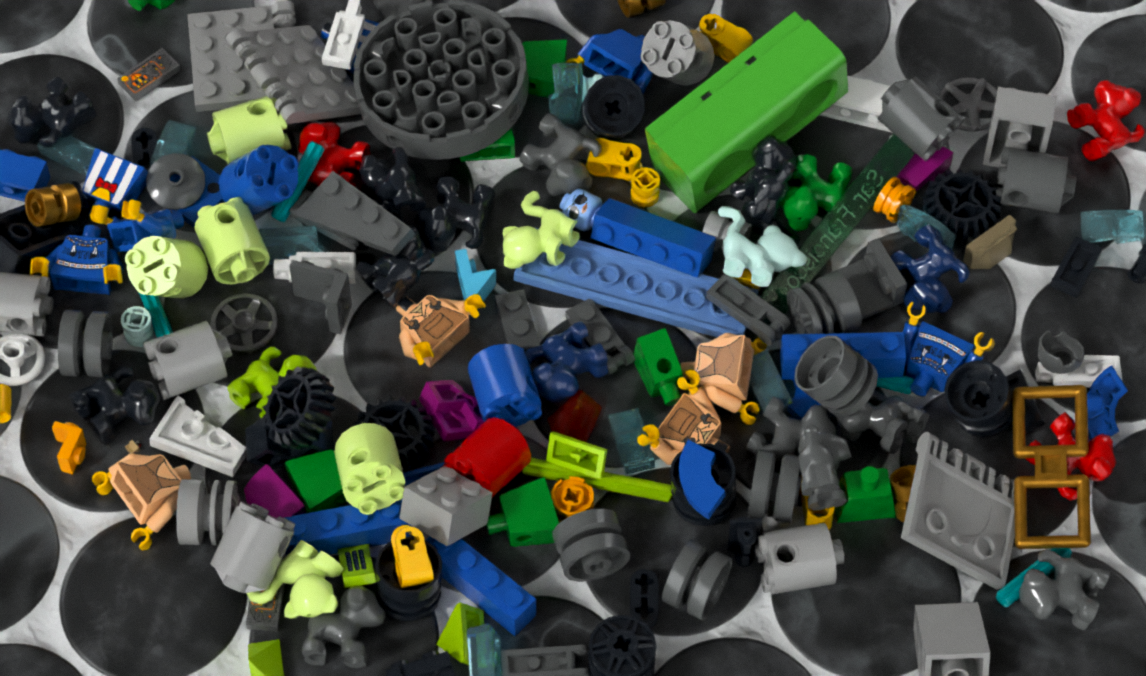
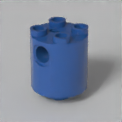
[219,144,298,215]
[468,343,542,427]

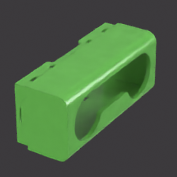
[645,11,848,213]

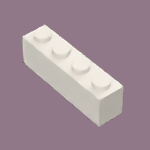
[820,76,891,132]

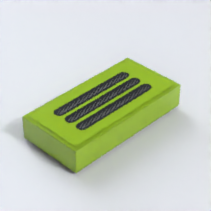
[337,544,376,588]

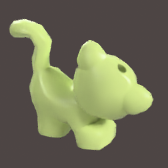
[502,191,580,269]
[246,540,344,619]

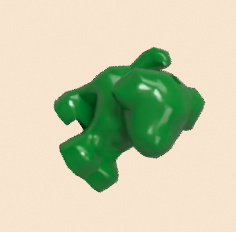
[779,154,853,232]

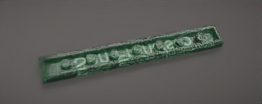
[759,134,915,314]

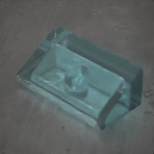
[37,136,95,175]
[259,226,319,265]
[467,624,502,676]

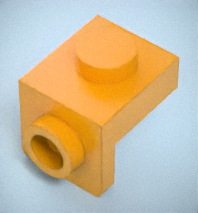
[52,421,87,475]

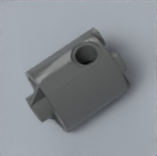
[878,76,965,162]
[995,146,1077,215]

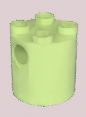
[207,96,291,164]
[194,197,270,285]
[125,236,208,299]
[334,423,405,515]

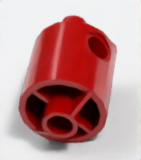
[442,417,531,498]

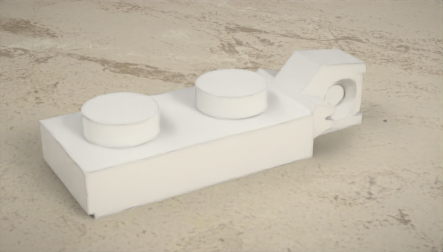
[322,0,365,70]
[273,252,356,284]
[1035,355,1122,387]

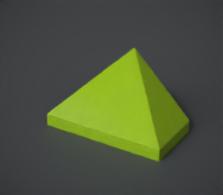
[546,431,608,479]
[436,602,487,670]
[248,639,284,676]

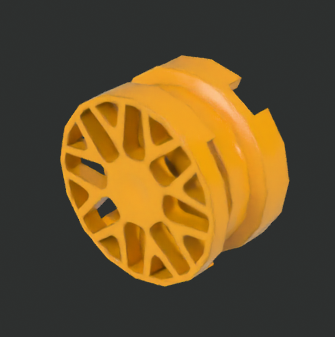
[873,176,916,223]
[551,476,594,522]

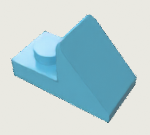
[455,249,496,316]

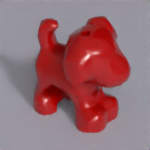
[1067,80,1145,162]
[298,121,371,187]
[1025,412,1117,501]

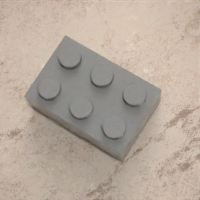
[983,87,1057,167]

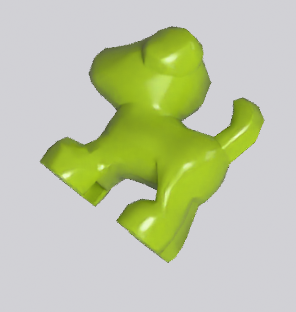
[227,347,317,418]

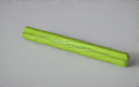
[522,458,672,502]

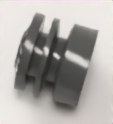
[787,271,862,334]
[794,335,878,417]

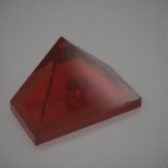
[547,390,602,442]

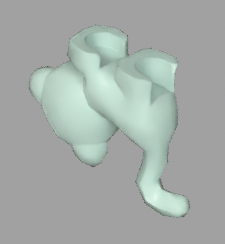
[718,206,807,287]

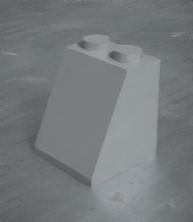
[913,602,991,676]

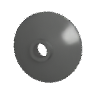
[146,153,205,210]

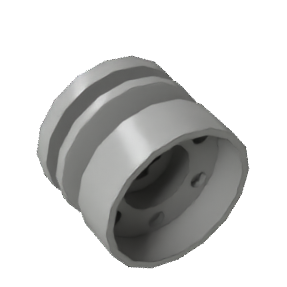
[176,479,241,546]

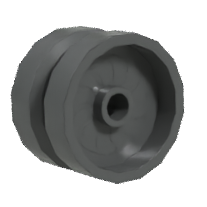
[58,310,113,378]
[748,449,802,524]
[553,508,630,582]
[662,539,733,621]

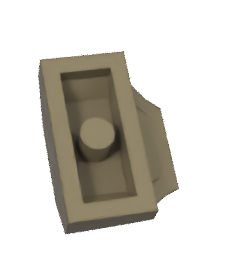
[963,215,1017,269]

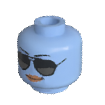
[560,188,603,231]

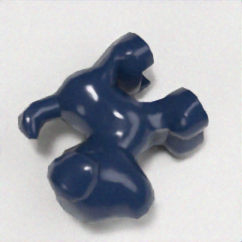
[890,225,970,313]
[525,321,608,403]

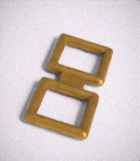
[1012,385,1091,549]

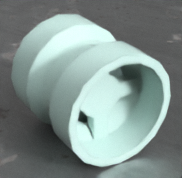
[121,306,154,347]

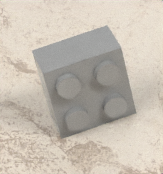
[399,466,493,546]

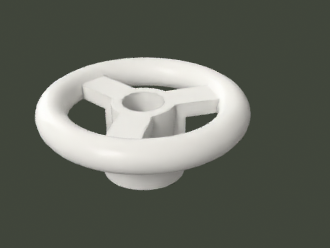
[0,333,46,386]

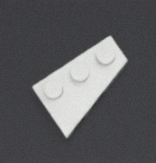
[149,395,247,477]

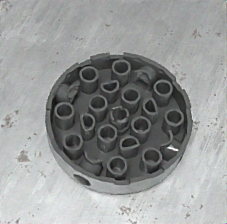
[353,0,529,160]

